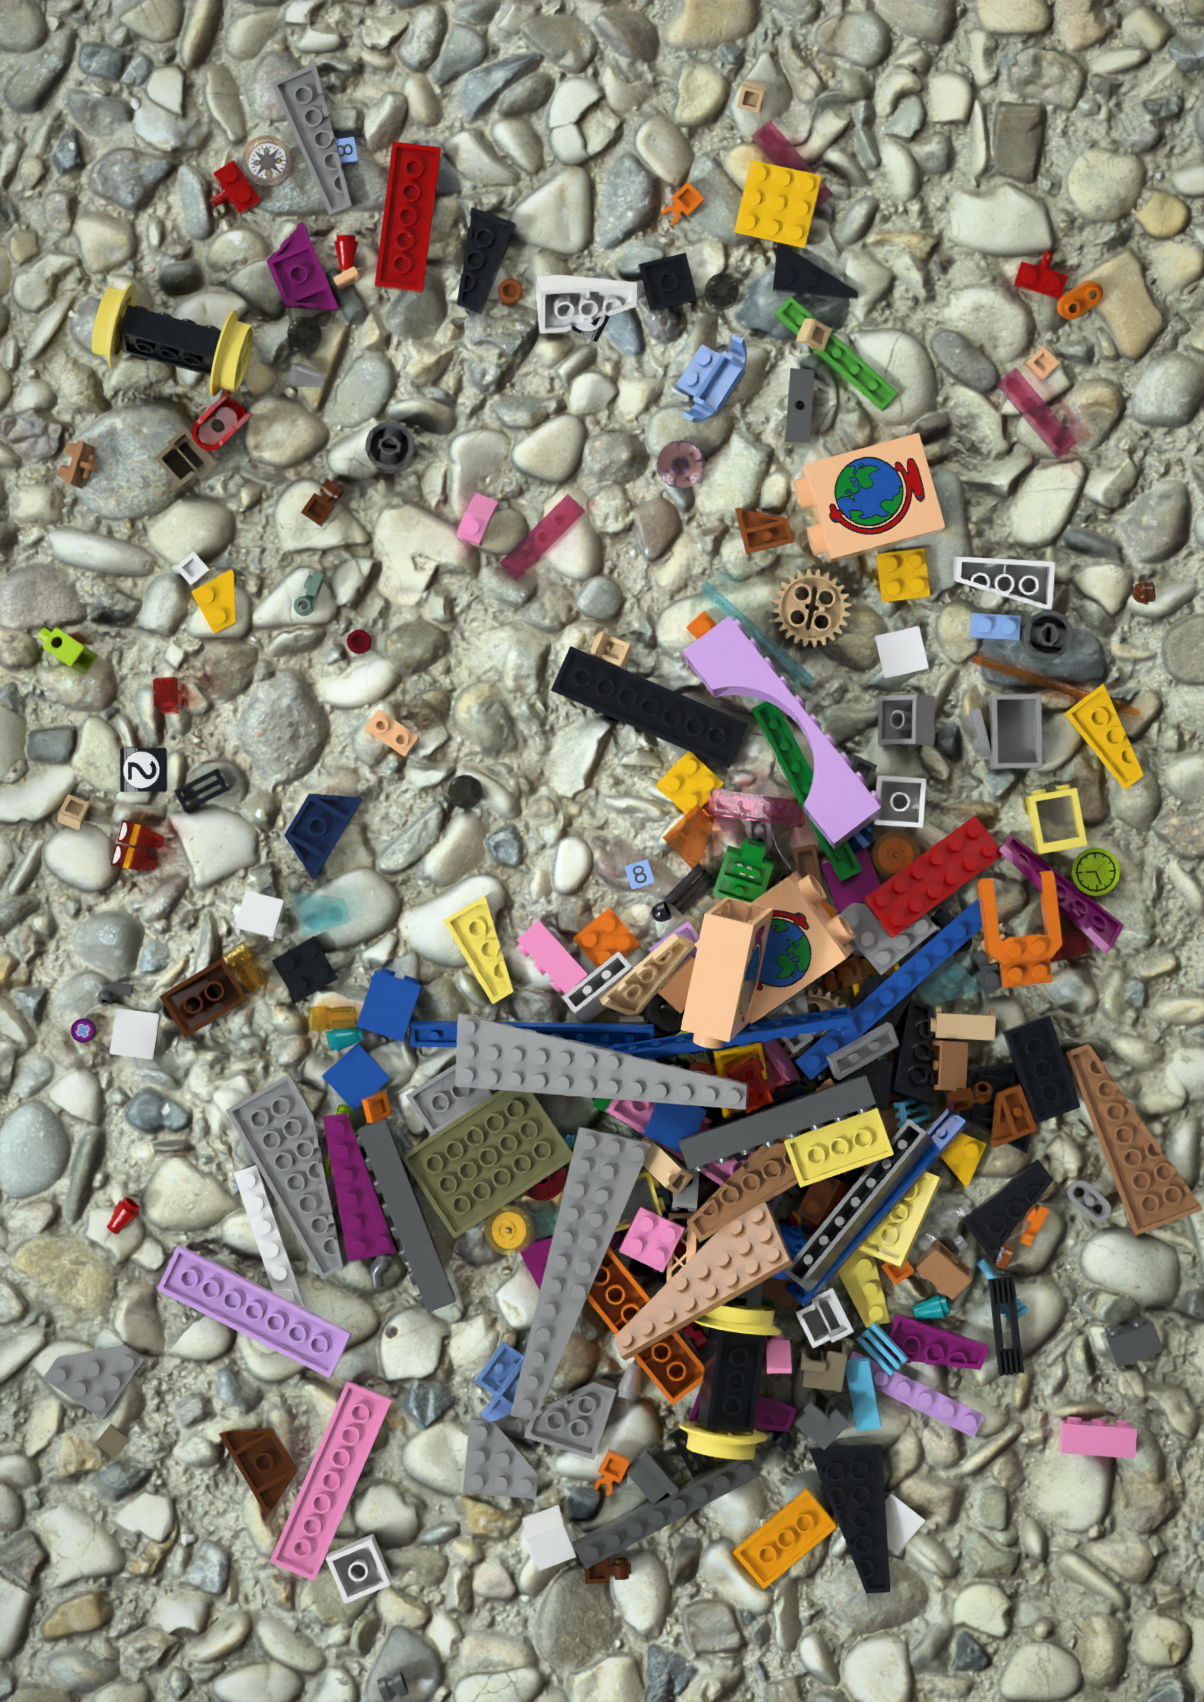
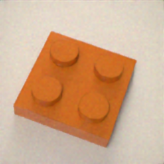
[572,907,641,968]

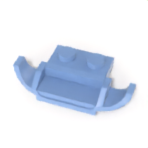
[676,335,747,423]
[474,1341,525,1422]

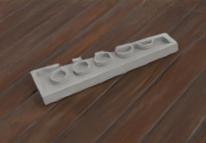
[271,63,352,217]

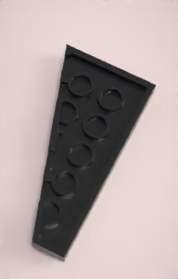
[808,1443,890,1594]

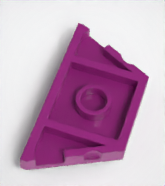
[267,222,339,311]

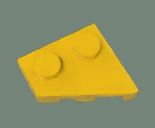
[191,569,237,635]
[940,1133,986,1187]

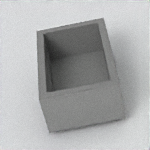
[988,694,1043,770]

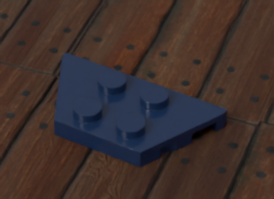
[284,794,363,880]

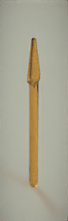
[972,655,1140,715]

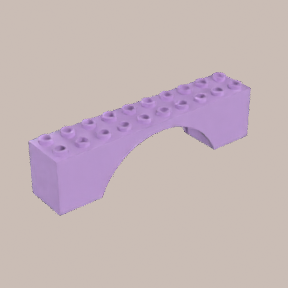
[683,616,882,850]

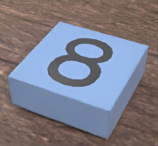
[335,136,359,165]
[624,859,655,890]

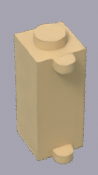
[931,1006,996,1040]
[638,1137,693,1195]

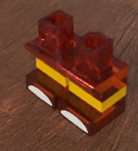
[111,820,165,872]

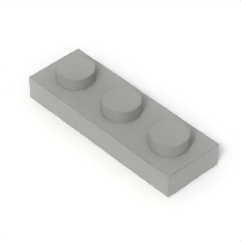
[826,1022,899,1080]

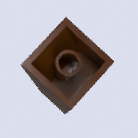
[795,1177,852,1226]

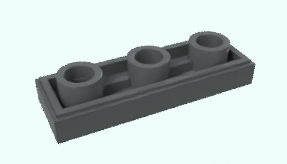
[785,368,815,444]

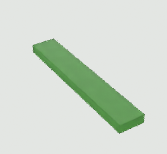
[774,296,899,412]

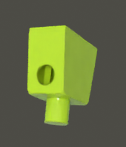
[38,626,98,675]

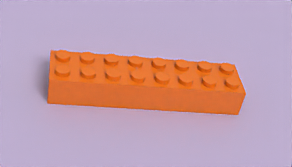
[549,1245,705,1406]

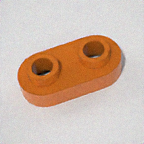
[1057,280,1103,320]

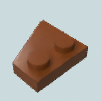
[735,507,794,555]
[991,1084,1037,1148]

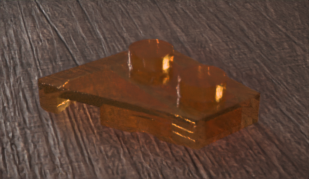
[662,804,714,869]

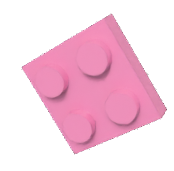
[618,1206,685,1273]

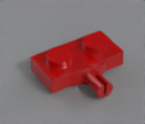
[210,160,261,215]
[1013,251,1068,300]

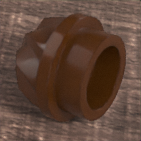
[1132,580,1156,605]

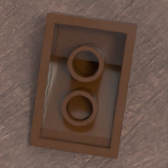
[159,957,249,1038]

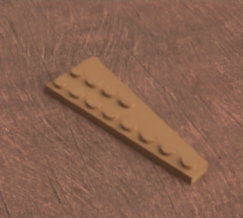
[1065,1044,1203,1236]
[687,1077,853,1242]

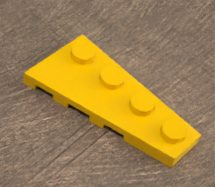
[1064,683,1144,790]

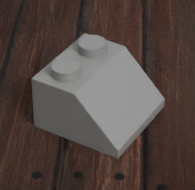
[878,695,935,746]

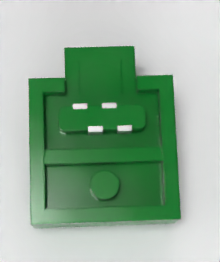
[712,836,775,903]

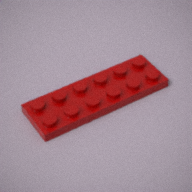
[375,141,441,293]
[862,816,1003,939]

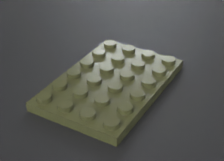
[401,1090,573,1239]

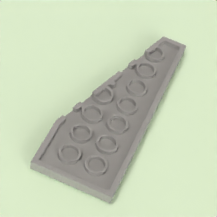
[226,1074,344,1280]

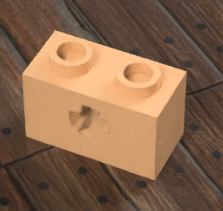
[365,709,420,758]

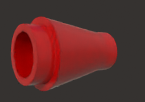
[334,235,358,270]
[107,1197,140,1235]

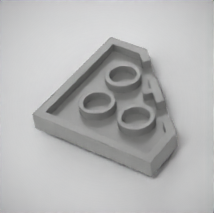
[839,903,938,975]
[43,1344,146,1420]
[524,1381,617,1460]
[463,1418,538,1499]

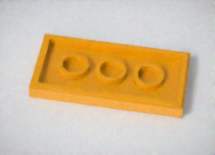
[732,1487,838,1589]

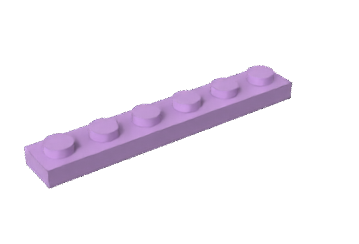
[845,1349,985,1438]

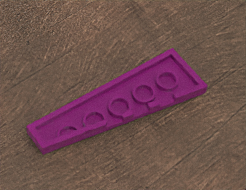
[999,834,1124,954]
[323,1112,396,1262]

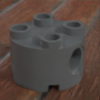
[365,421,415,474]
[1021,610,1073,661]

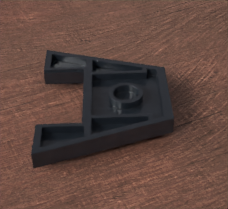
[959,1062,1031,1154]

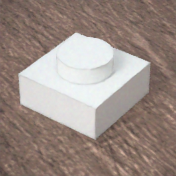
[175,551,210,586]

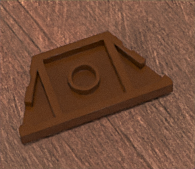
[219,1427,298,1516]

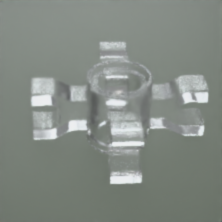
[920,1201,972,1251]

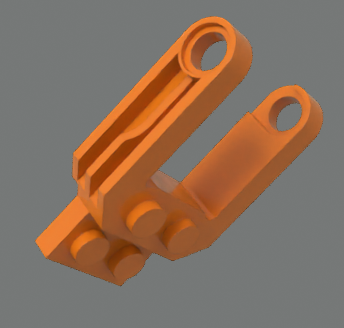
[978,870,1062,988]

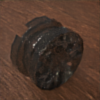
[704,273,739,311]
[287,316,322,353]
[448,775,482,809]

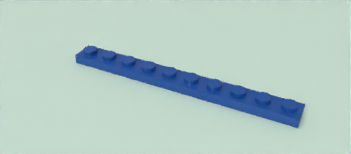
[794,899,982,1080]
[608,1007,853,1060]
[409,1021,654,1049]
[786,1109,968,1307]

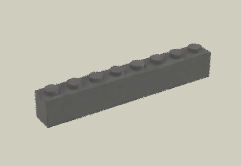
[678,1074,876,1172]
[355,1118,456,1313]
[783,1119,934,1293]
[572,1459,760,1569]

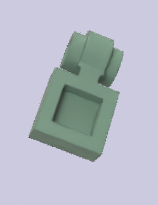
[294,571,326,616]

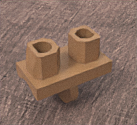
[57,440,100,489]

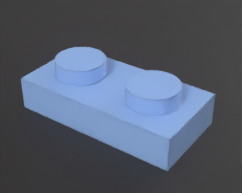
[970,613,1021,641]

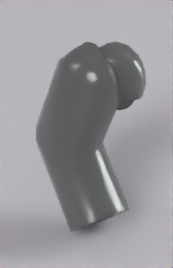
[98,982,133,1006]
[370,1254,393,1288]

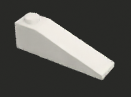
[536,275,637,334]

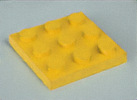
[734,160,822,249]

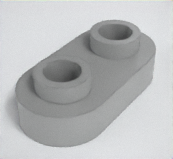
[966,708,991,757]
[745,807,772,854]
[1067,1180,1111,1222]

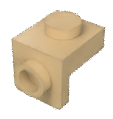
[591,631,634,668]

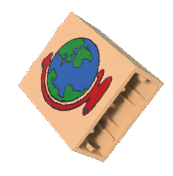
[793,433,945,564]
[694,870,855,1024]
[681,897,774,1049]

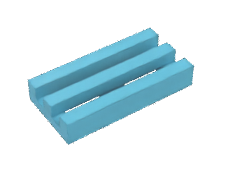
[893,1099,931,1128]
[856,1322,909,1376]

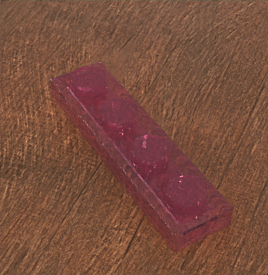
[751,120,833,211]
[996,367,1077,459]
[500,494,585,580]
[709,788,805,828]

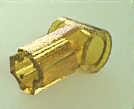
[223,941,268,993]
[308,1006,356,1031]

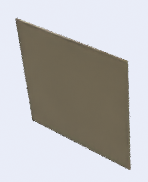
[95,1424,129,1459]

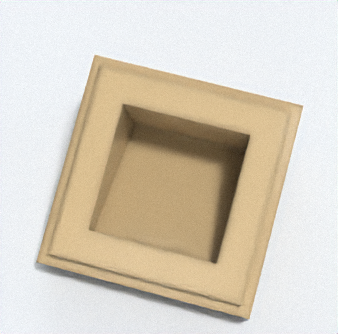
[737,80,767,114]
[796,318,832,351]
[58,794,91,830]

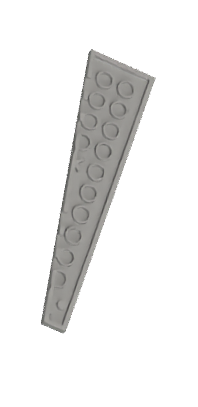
[455,1013,748,1110]
[510,1126,651,1421]

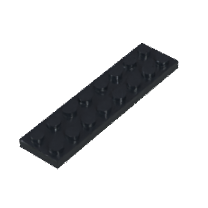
[551,646,748,769]

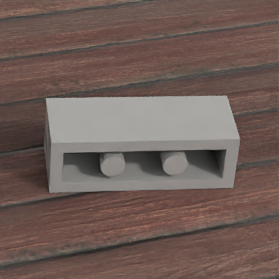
[562,951,633,1023]

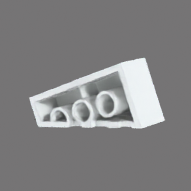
[953,556,1055,610]

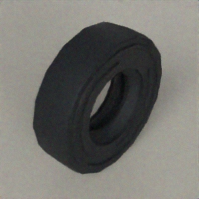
[646,994,684,1035]

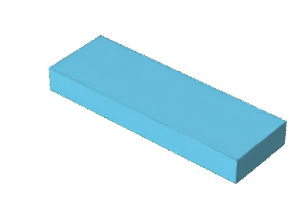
[845,1357,881,1431]

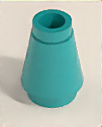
[326,1027,363,1052]
[913,1294,950,1320]

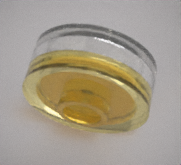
[484,1205,537,1255]

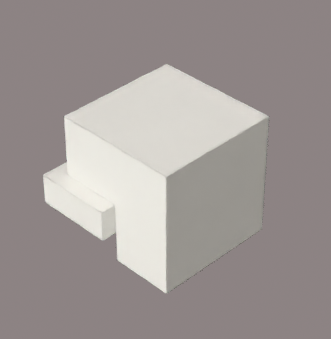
[234,890,285,942]
[793,1287,854,1348]
[522,1505,577,1571]

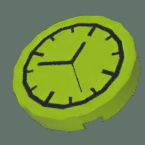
[1070,847,1120,896]

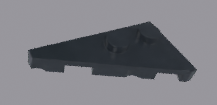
[772,243,858,300]

